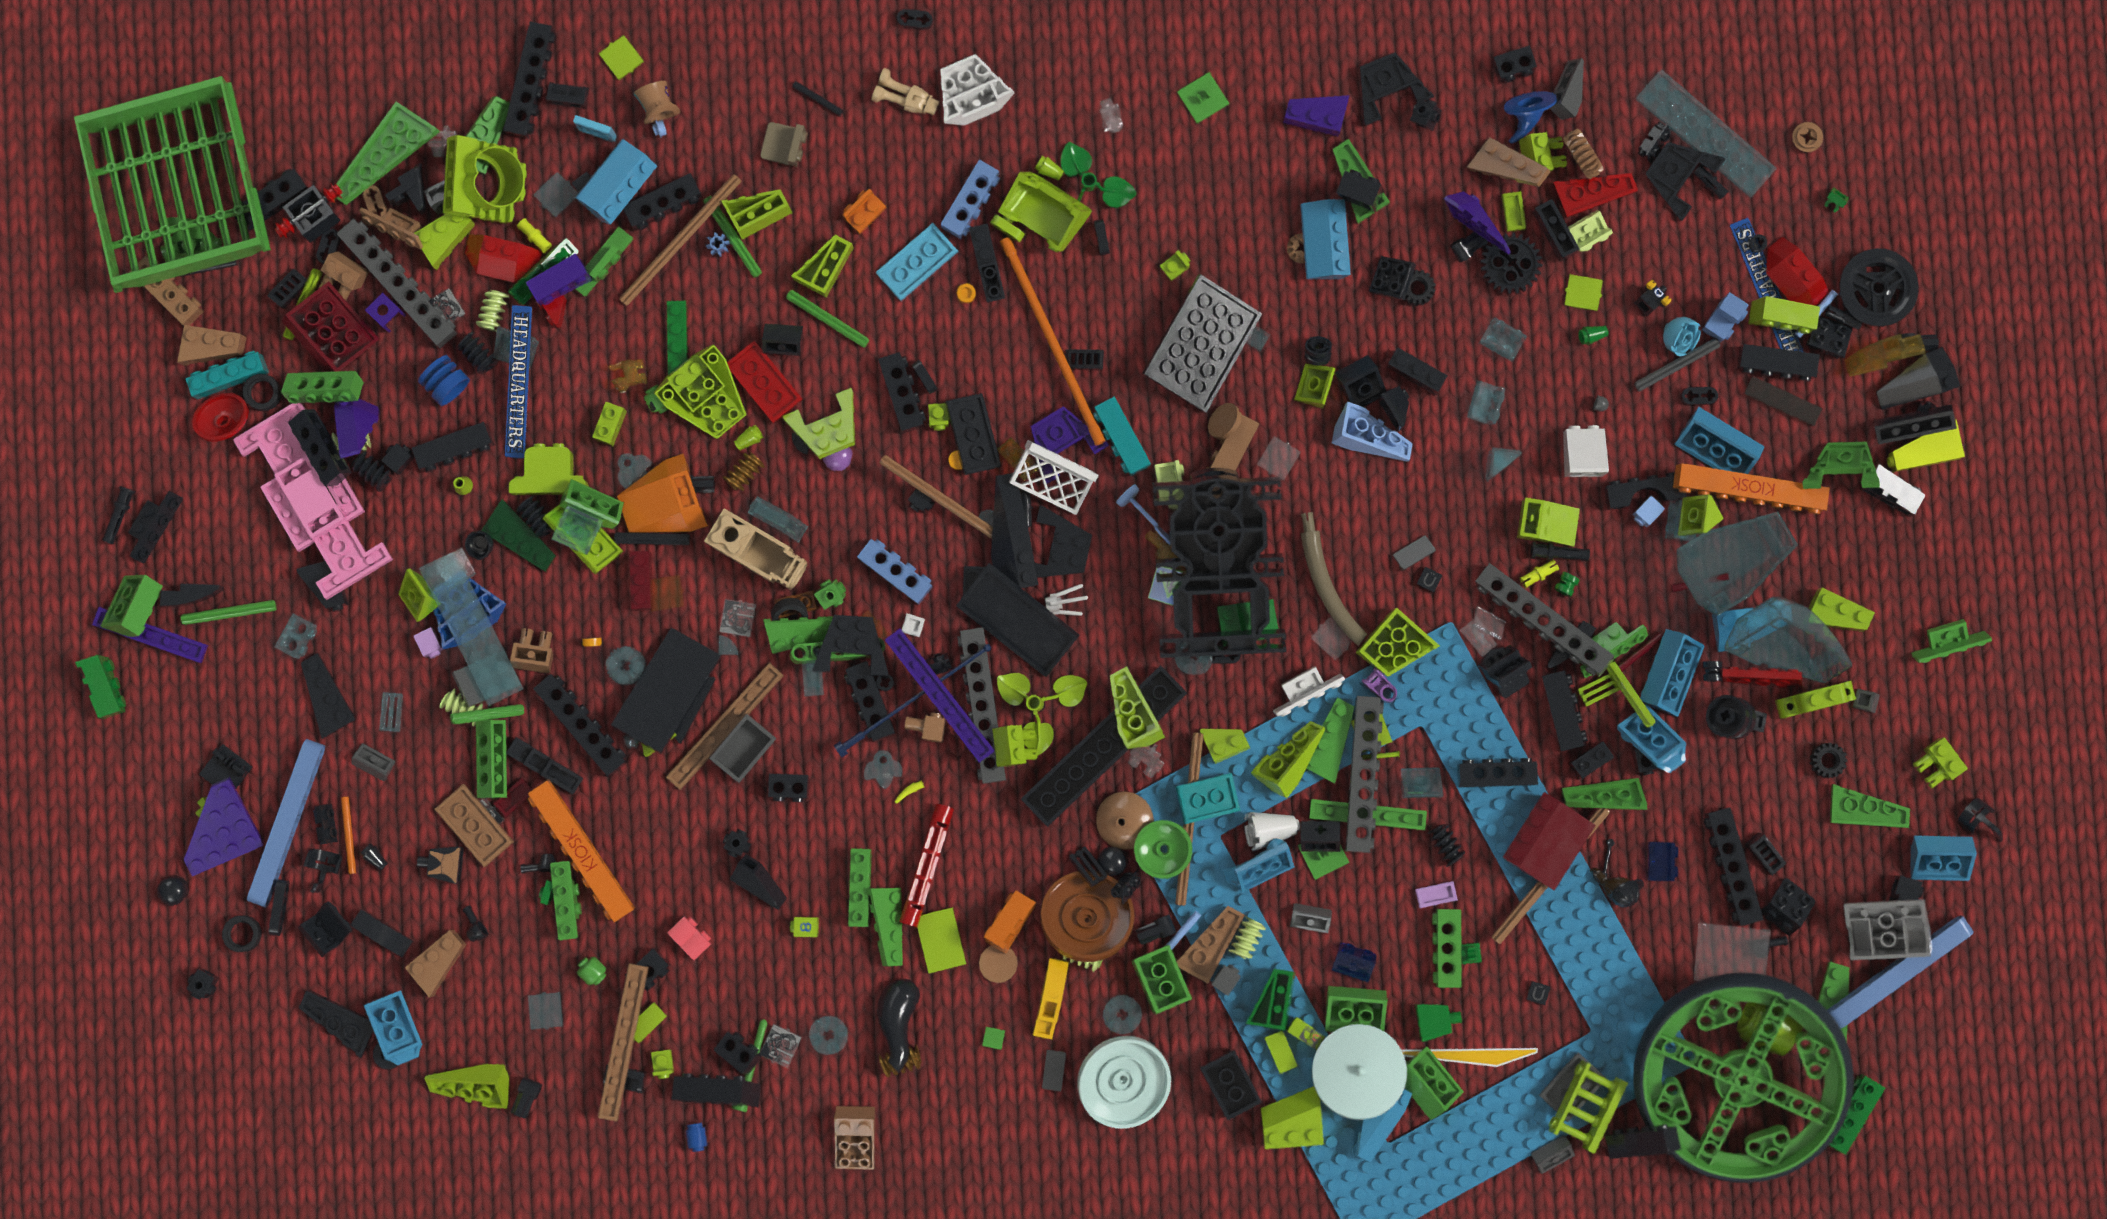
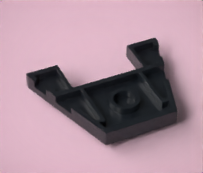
[1360,52,1434,127]
[1645,142,1725,221]
[1035,505,1092,578]
[812,615,888,677]

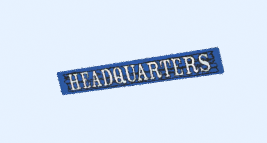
[1730,218,1804,352]
[505,305,532,458]

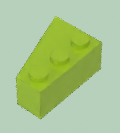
[721,189,792,239]
[414,214,475,270]
[791,235,854,298]
[1748,296,1820,334]
[1801,588,1875,632]

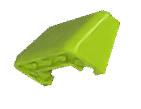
[998,172,1092,253]

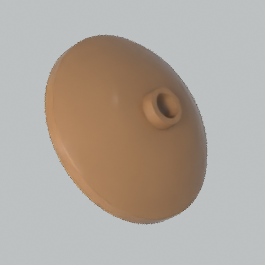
[1096,791,1154,850]

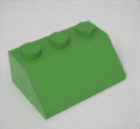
[559,479,624,529]
[100,575,163,637]
[1131,945,1192,1014]
[1325,986,1387,1032]
[1404,1046,1464,1120]

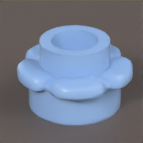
[652,119,667,138]

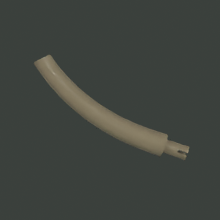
[1301,512,1367,646]

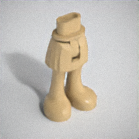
[871,68,939,115]

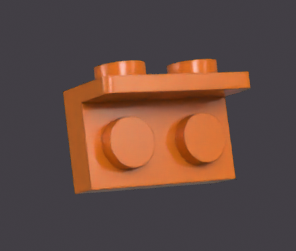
[843,189,887,234]

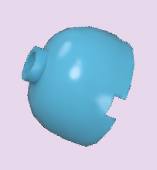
[1663,317,1701,356]

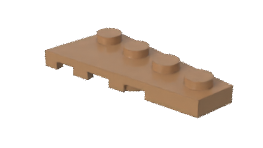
[1467,137,1550,187]
[1177,906,1245,983]

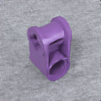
[1361,667,1397,703]

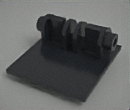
[1806,316,1853,359]
[199,744,253,789]

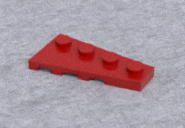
[1552,173,1638,218]
[1722,667,1803,690]

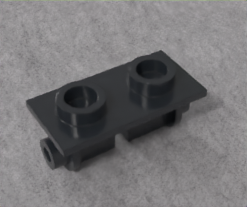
[1638,122,1671,163]
[924,653,952,675]
[313,804,338,845]
[1111,869,1141,905]

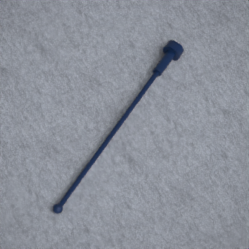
[833,644,991,758]

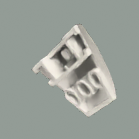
[941,54,1014,125]

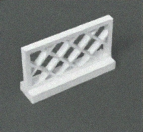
[1009,440,1098,515]

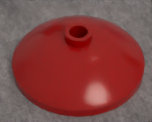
[192,393,249,442]

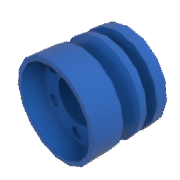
[418,355,470,406]

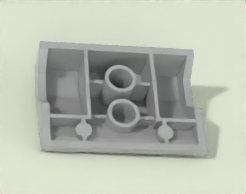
[1844,899,1932,960]

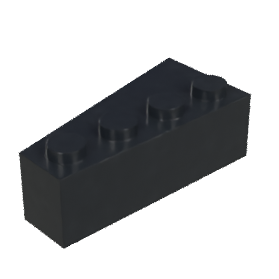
[672,1073,761,1108]

